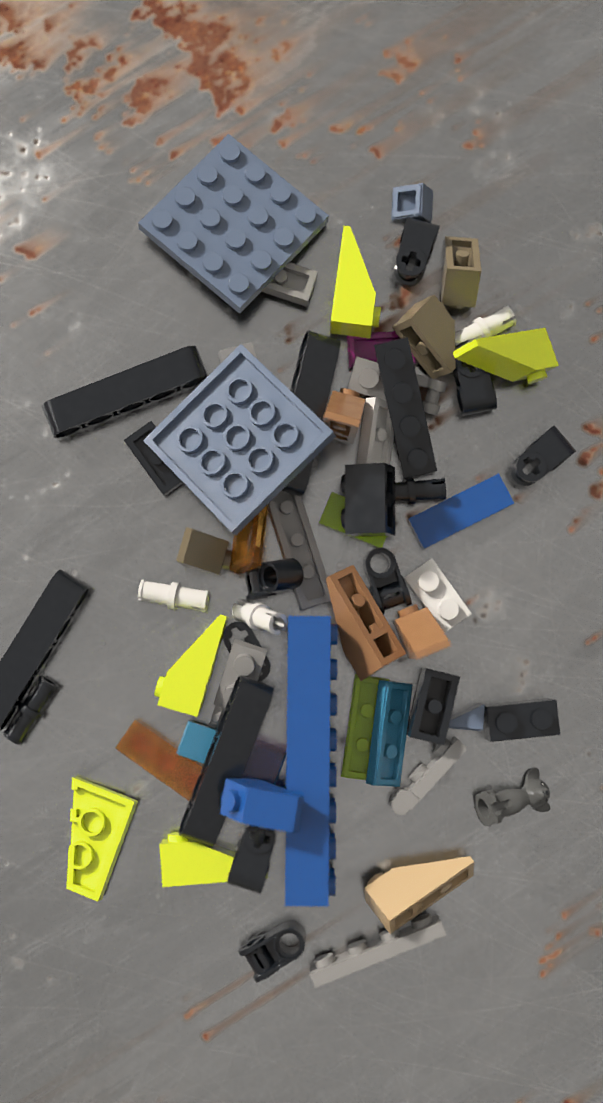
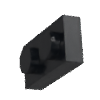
[124,421,183,497]

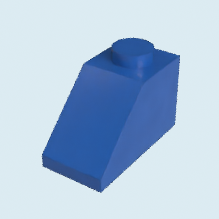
[220,778,304,833]

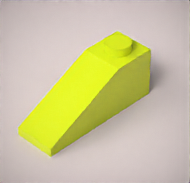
[330,226,381,338]
[453,328,559,384]
[154,614,229,717]
[159,832,269,887]

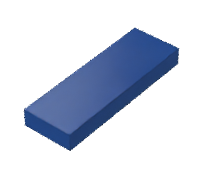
[408,473,514,549]

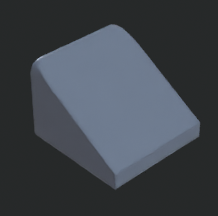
[391,183,433,222]
[449,703,485,731]

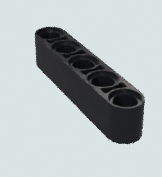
[281,330,341,496]
[42,346,208,438]
[0,569,90,731]
[179,675,274,847]

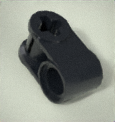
[394,217,440,287]
[453,359,497,416]
[509,425,576,487]
[363,547,412,614]
[240,558,304,602]
[227,825,276,894]
[238,920,306,982]

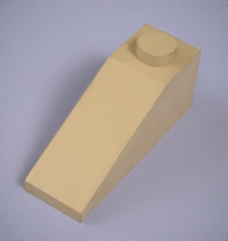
[364,856,474,934]

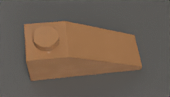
[323,388,366,444]
[326,565,406,681]
[393,604,451,659]

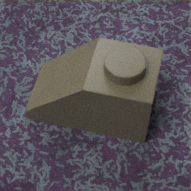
[441,236,481,309]
[392,294,456,379]
[176,527,234,576]

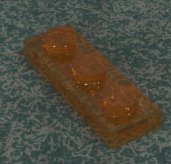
[115,719,202,801]

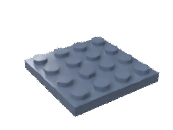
[138,134,329,313]
[143,344,336,536]

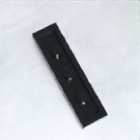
[374,337,437,479]

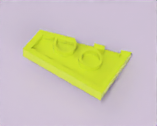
[66,776,138,902]

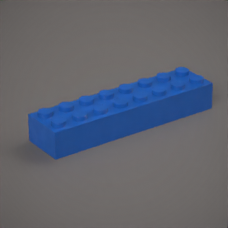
[285,616,338,907]

